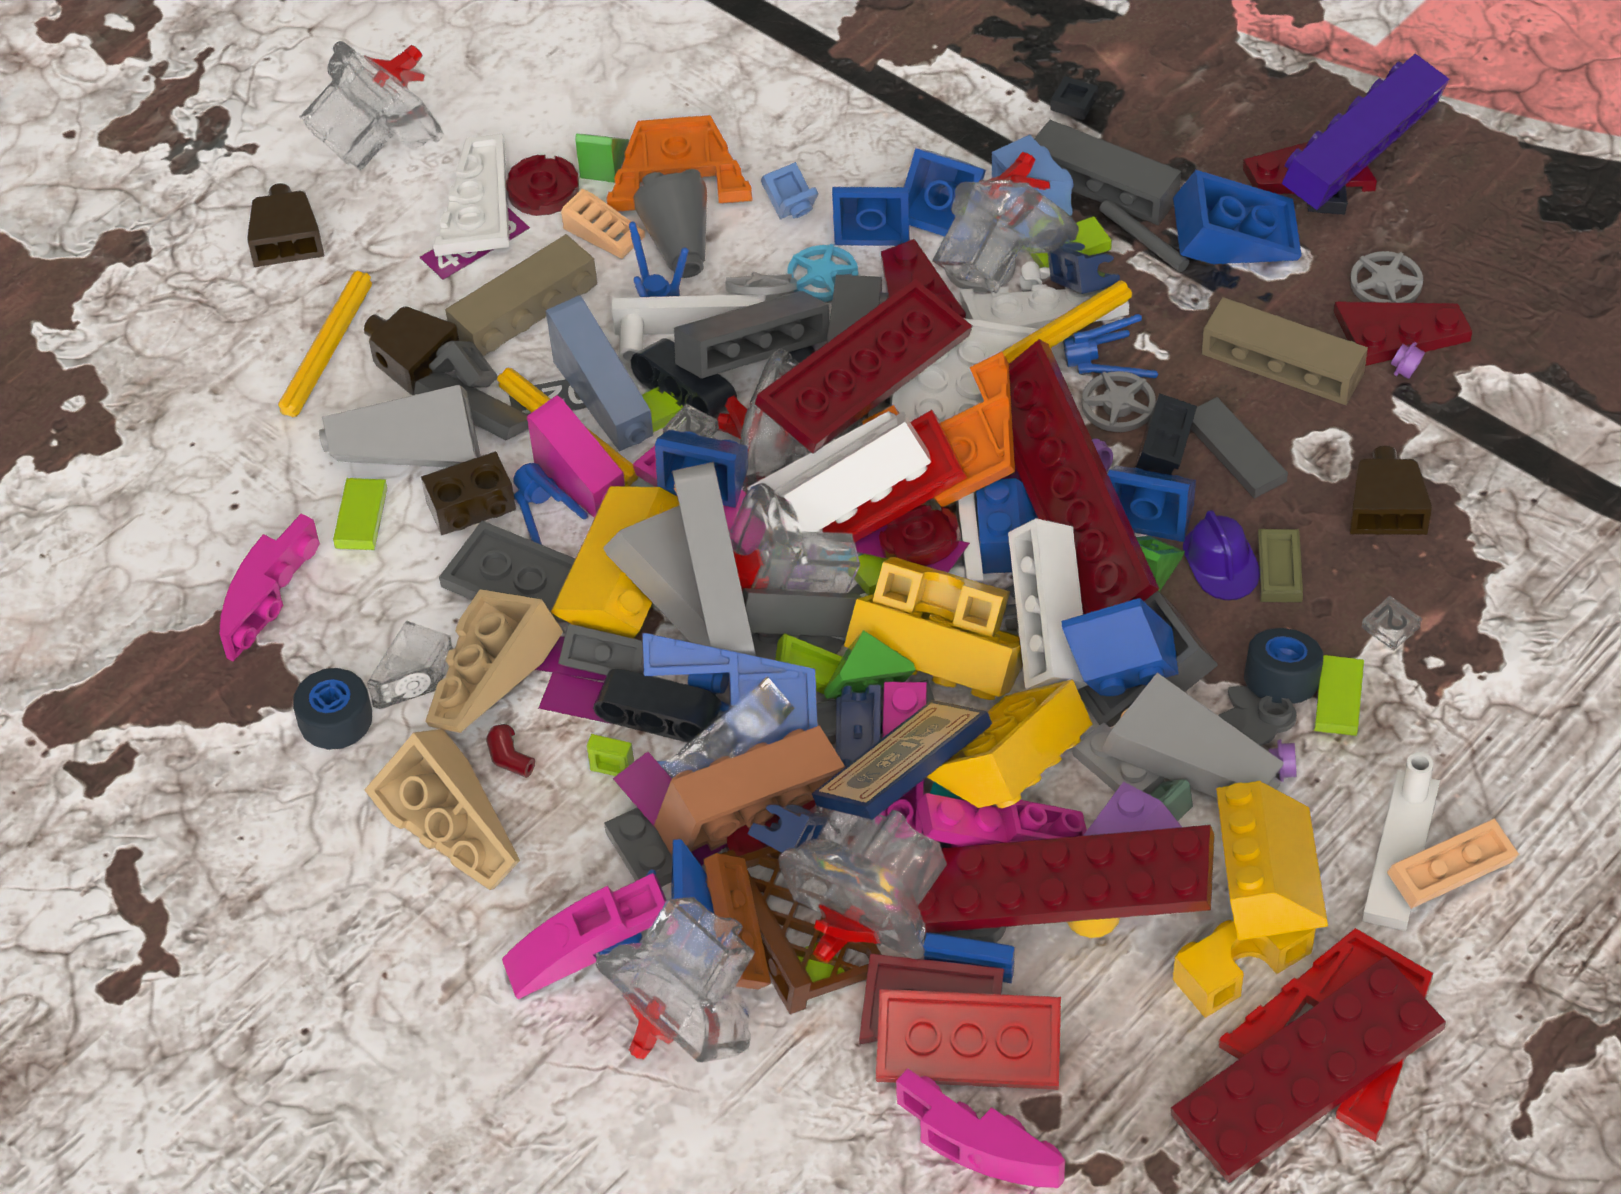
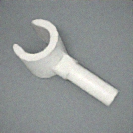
[1019,261,1050,292]

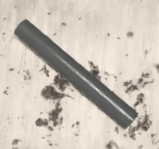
[1099,199,1189,272]

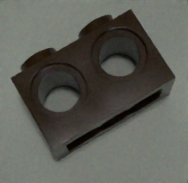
[421,451,516,536]

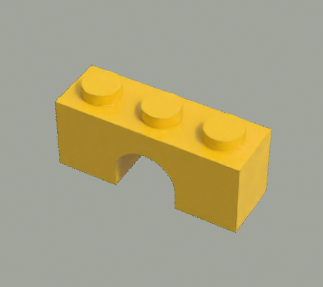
[872,557,1010,637]
[1173,920,1316,1018]

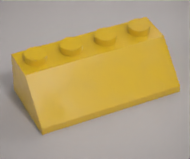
[551,486,679,638]
[844,594,1023,700]
[927,679,1093,808]
[1216,781,1328,941]

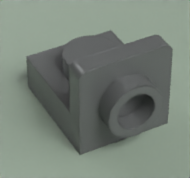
[429,341,498,387]

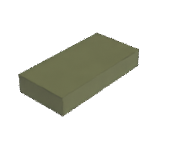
[1257,529,1303,602]

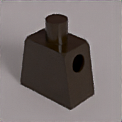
[247,183,325,267]
[364,306,459,395]
[1349,446,1432,535]

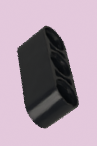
[630,338,737,424]
[593,668,722,744]

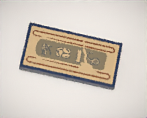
[811,700,992,820]

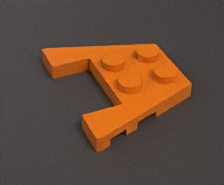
[607,115,752,211]
[862,352,1015,507]

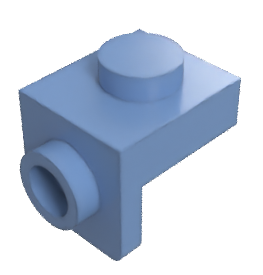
[761,162,819,219]

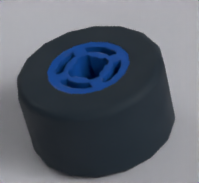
[1244,628,1323,704]
[293,668,372,750]

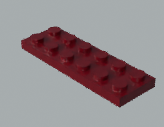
[755,279,973,454]
[1171,956,1446,1183]

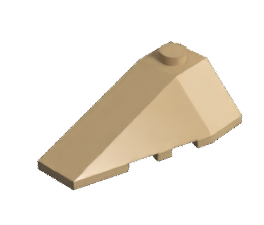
[425,589,563,733]
[364,729,520,890]

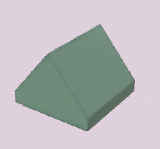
[1149,779,1193,821]

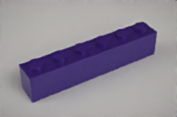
[1281,54,1450,210]

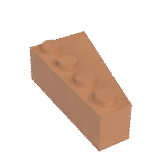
[654,726,845,855]

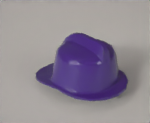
[1183,510,1260,601]

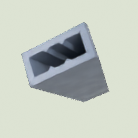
[546,295,654,452]

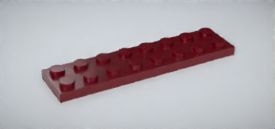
[1009,339,1159,614]
[861,825,1215,937]

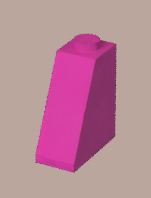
[527,395,625,518]

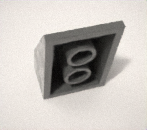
[1078,591,1218,727]

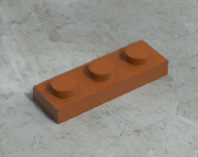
[703,853,771,990]

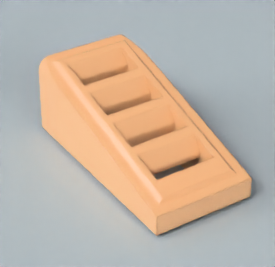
[561,189,645,259]

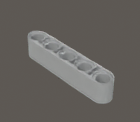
[672,462,756,656]

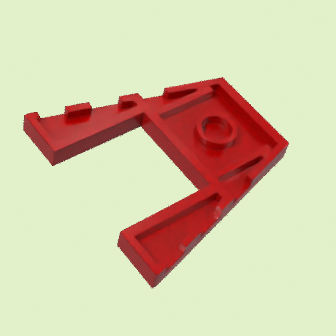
[1219,928,1433,1142]

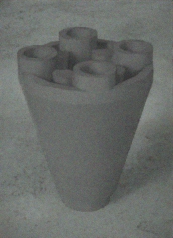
[634,169,707,278]

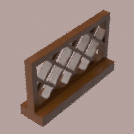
[720,845,882,1014]

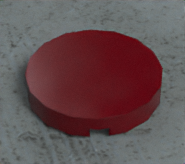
[506,155,579,216]
[879,505,961,566]

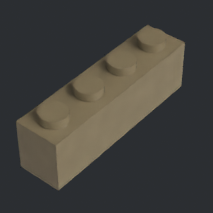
[445,234,598,356]
[1202,297,1368,405]

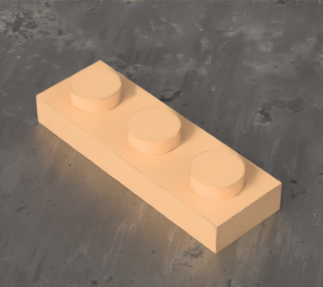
[1387,818,1519,909]

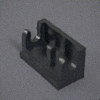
[1134,393,1197,475]

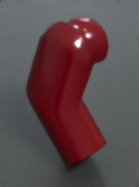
[486,724,535,778]

